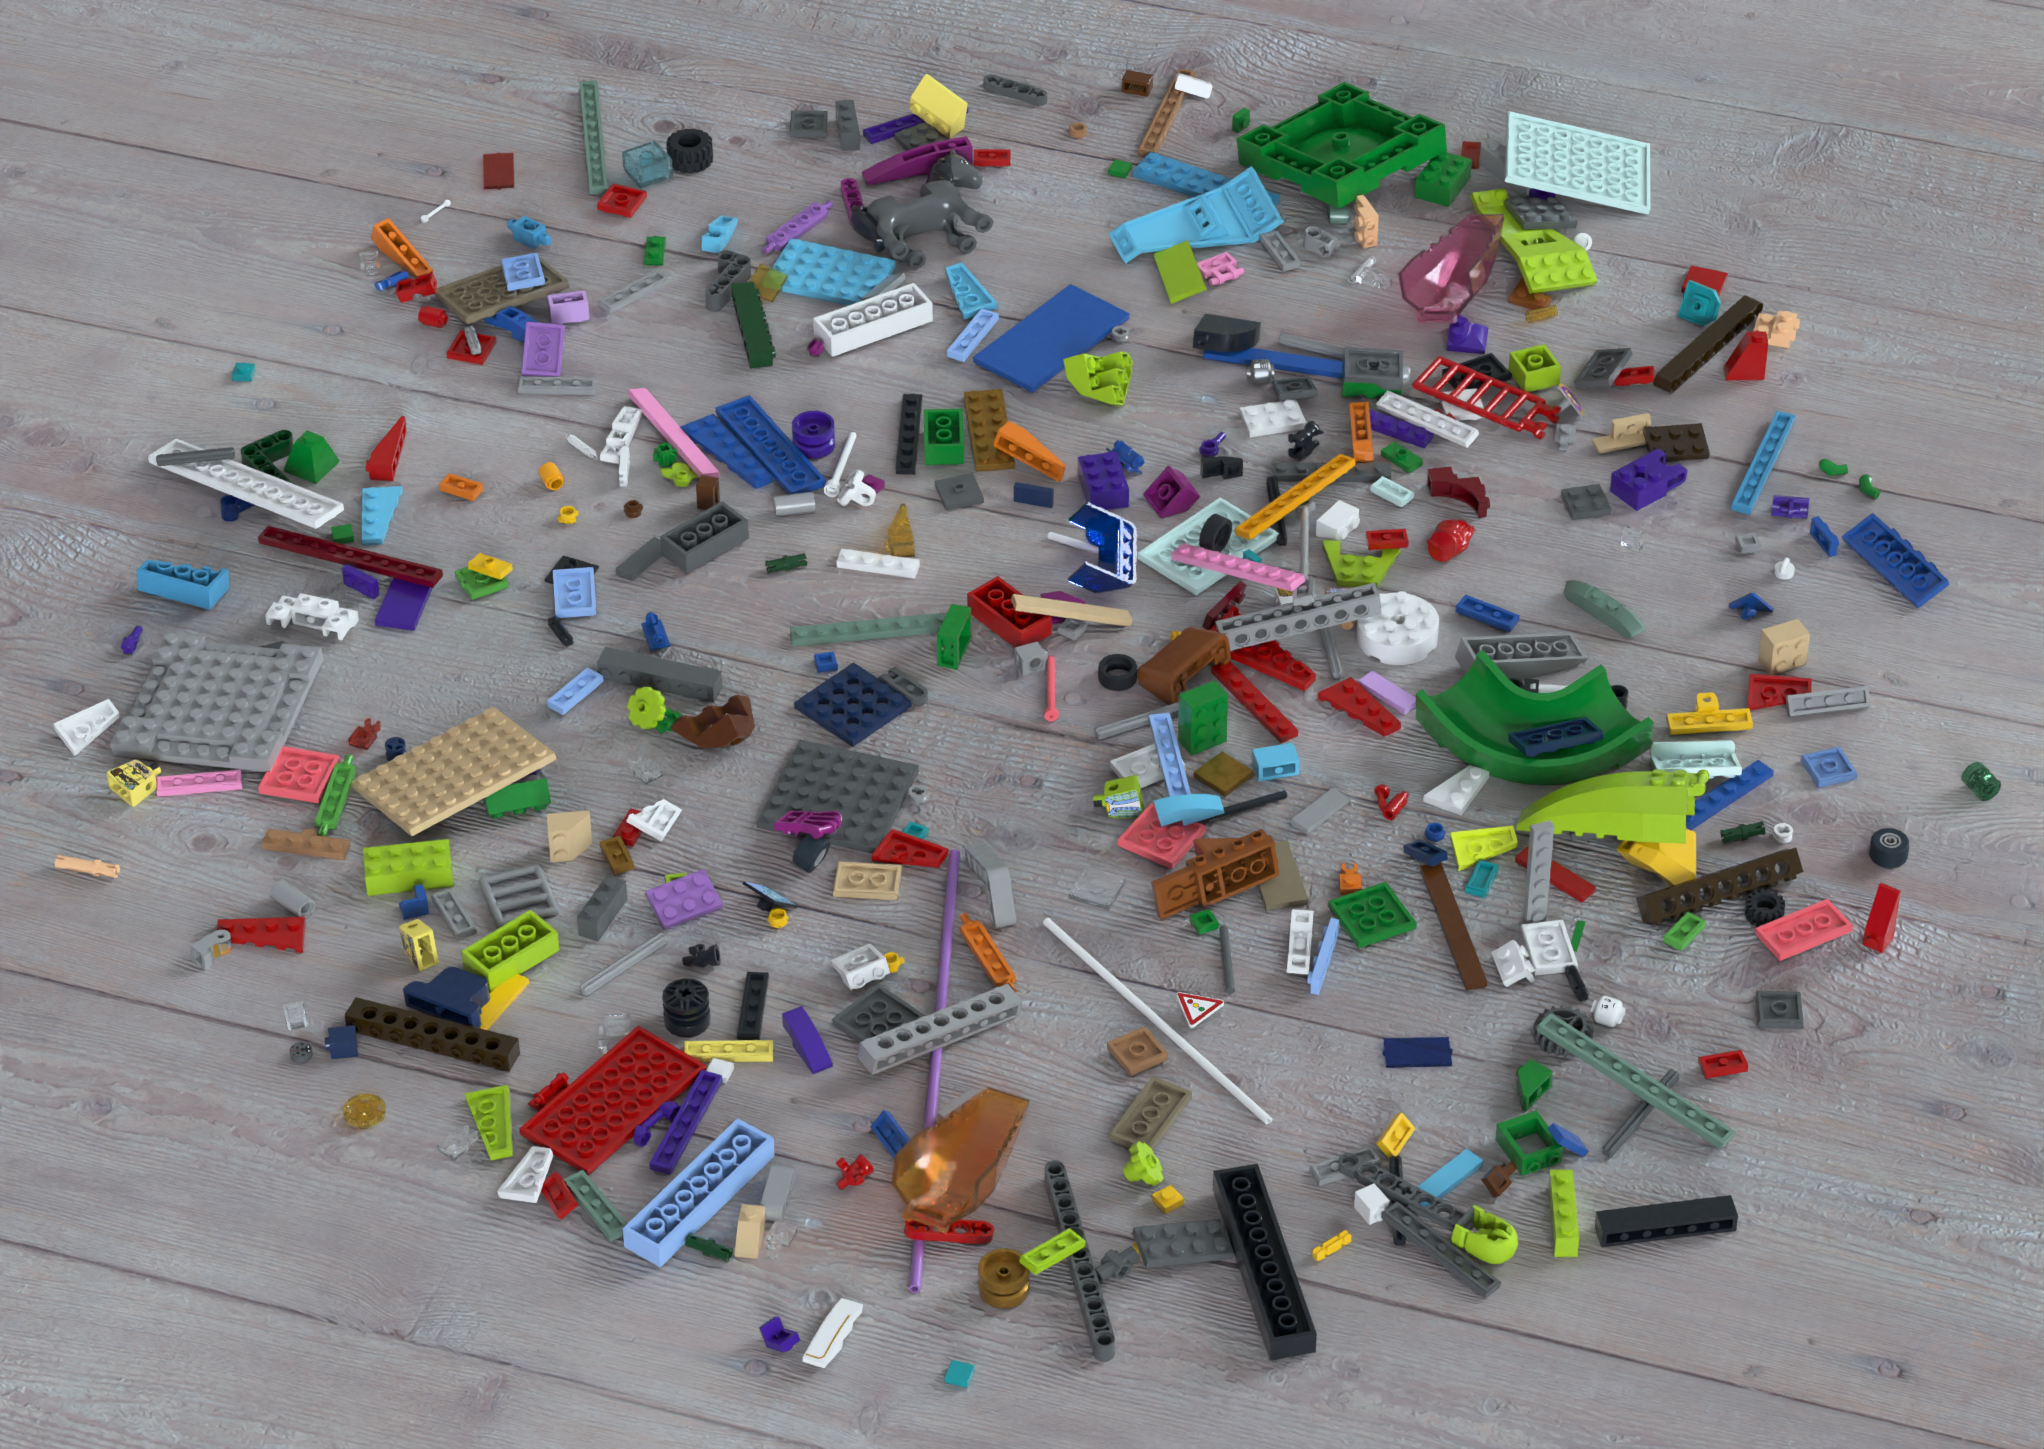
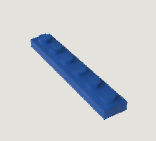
[1686,760,1774,830]

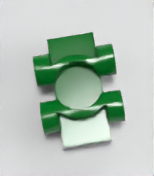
[655,709,683,734]

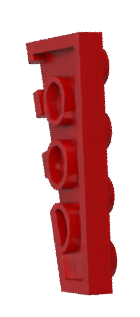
[217,917,306,953]

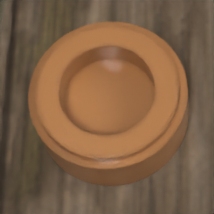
[1069,122,1087,138]

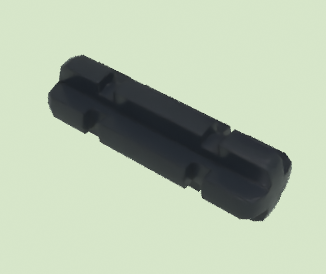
[548,616,574,647]
[1565,965,1589,1001]

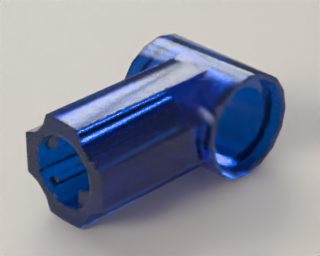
[220,495,255,522]

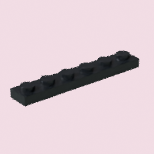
[895,394,923,475]

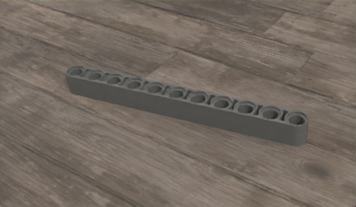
[1045,1160,1115,1362]

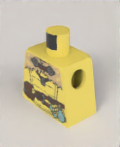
[106,760,161,807]
[399,919,439,972]

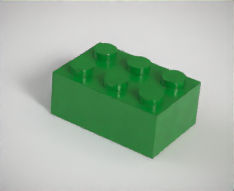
[1415,151,1472,207]
[923,408,964,465]
[1178,681,1228,756]

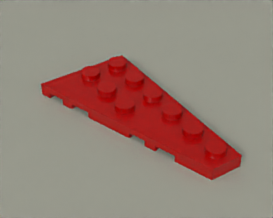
[1211,606,1316,691]

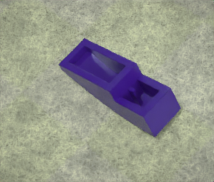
[782,1006,833,1074]

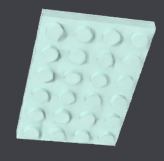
[1138,497,1279,596]

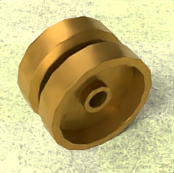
[978,1248,1030,1309]

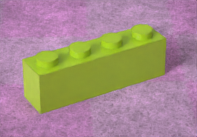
[1548,1170,1579,1257]

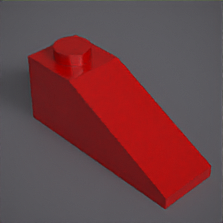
[1863,883,1901,953]

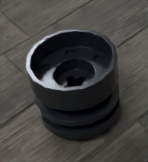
[662,978,711,1038]

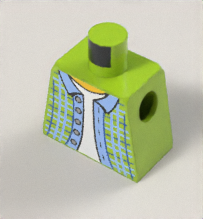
[1093,775,1144,819]

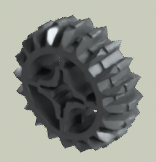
[1533,1005,1594,1058]

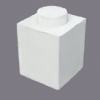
[1354,1183,1389,1225]

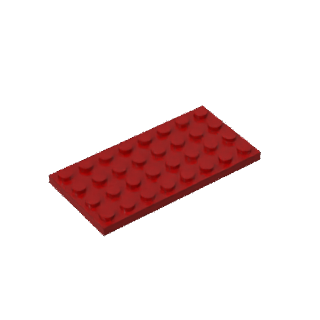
[519,1025,706,1176]

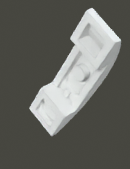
[1287,909,1314,974]

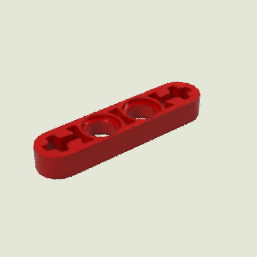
[904,1216,995,1244]

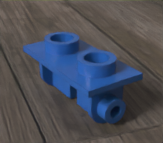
[1106,440,1145,474]
[641,612,670,651]

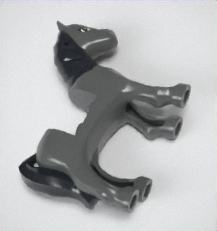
[850,149,993,269]

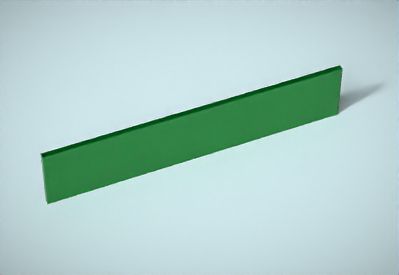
[1571,920,1586,952]

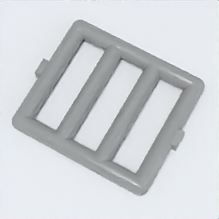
[479,864,559,928]

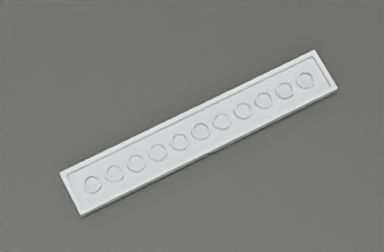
[148,439,344,529]

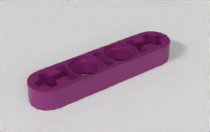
[841,178,864,226]

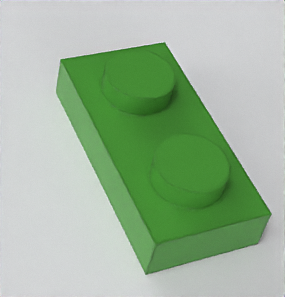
[1663,912,1706,951]

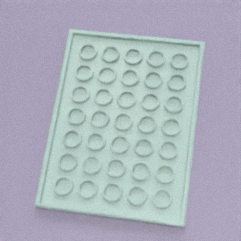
[1505,111,1650,215]

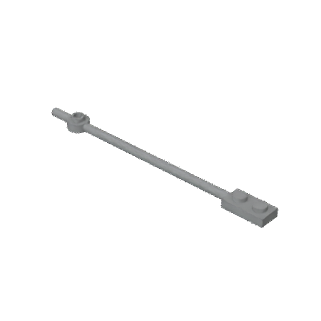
[1293,498,1316,606]

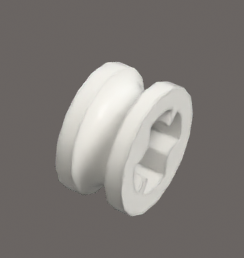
[1773,823,1793,844]

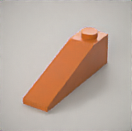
[371,218,434,278]
[1349,401,1374,463]
[993,421,1066,482]

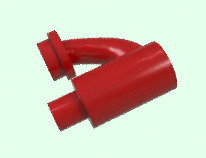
[1374,784,1409,820]

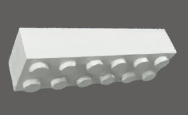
[813,283,933,357]

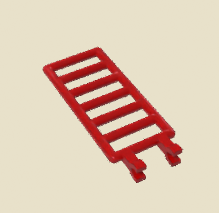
[1412,356,1561,440]

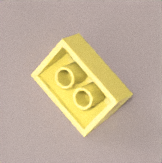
[909,74,968,139]

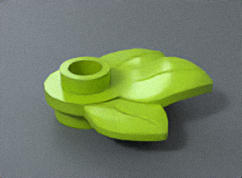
[660,462,699,487]

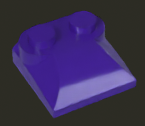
[1447,315,1489,354]

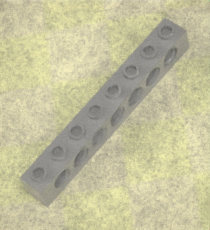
[1215,583,1382,651]
[858,984,1022,1075]

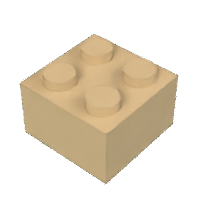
[1758,619,1810,675]

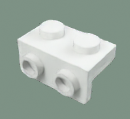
[1491,940,1535,987]

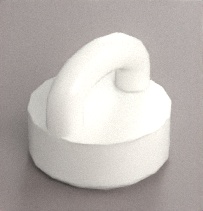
[1573,233,1592,251]
[1774,557,1795,580]

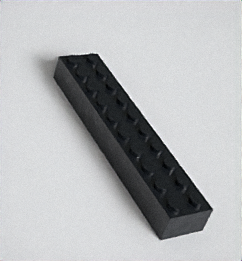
[1213,1164,1317,1360]

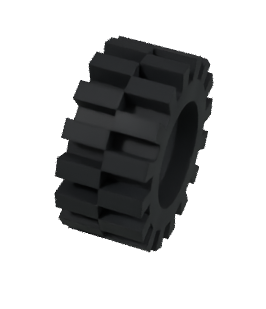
[1745,889,1785,927]

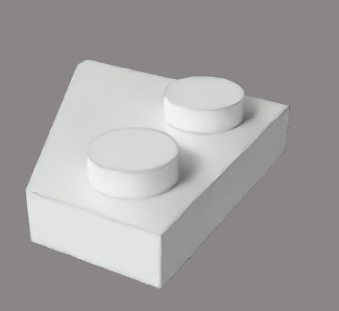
[626,799,682,842]

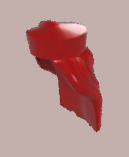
[1427,519,1476,562]

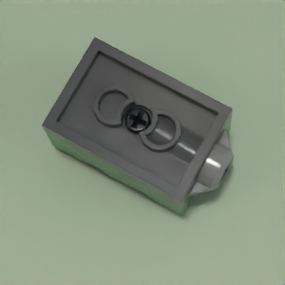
[1342,347,1410,399]

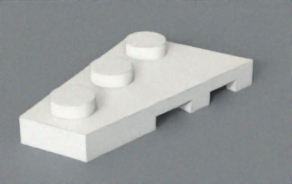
[53,699,119,757]
[1423,765,1489,816]
[497,1146,554,1203]

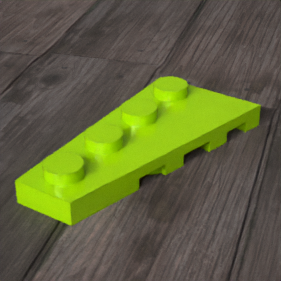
[464,1085,513,1161]

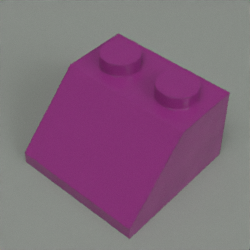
[1143,465,1201,519]

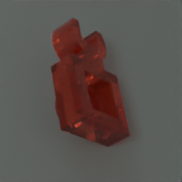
[348,718,381,750]

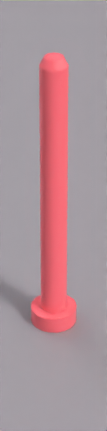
[1044,656,1059,722]

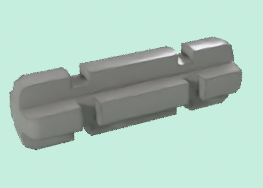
[464,326,481,355]

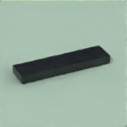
[737,972,769,1040]

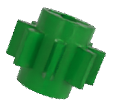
[653,443,677,468]

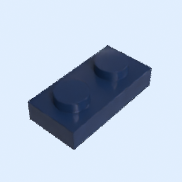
[1403,839,1448,866]

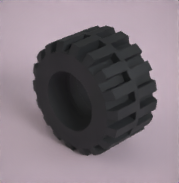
[666,128,713,173]

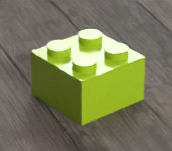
[1508,344,1561,392]

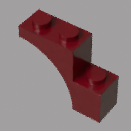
[1427,467,1490,518]

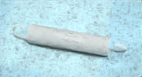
[1348,257,1376,283]
[566,432,598,460]

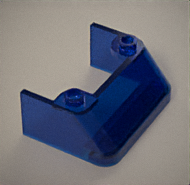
[1068,502,1137,593]

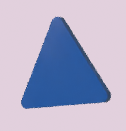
[1729,593,1774,620]

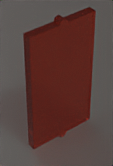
[483,152,514,190]

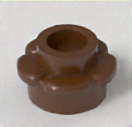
[624,500,643,518]

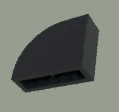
[1193,314,1261,352]

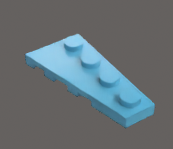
[945,262,997,320]

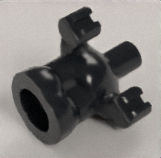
[682,944,721,967]

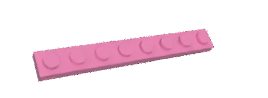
[1171,543,1305,591]

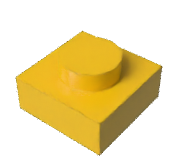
[1152,1185,1184,1214]

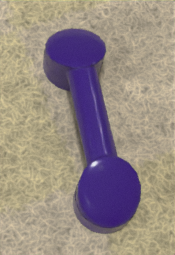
[634,1101,680,1147]

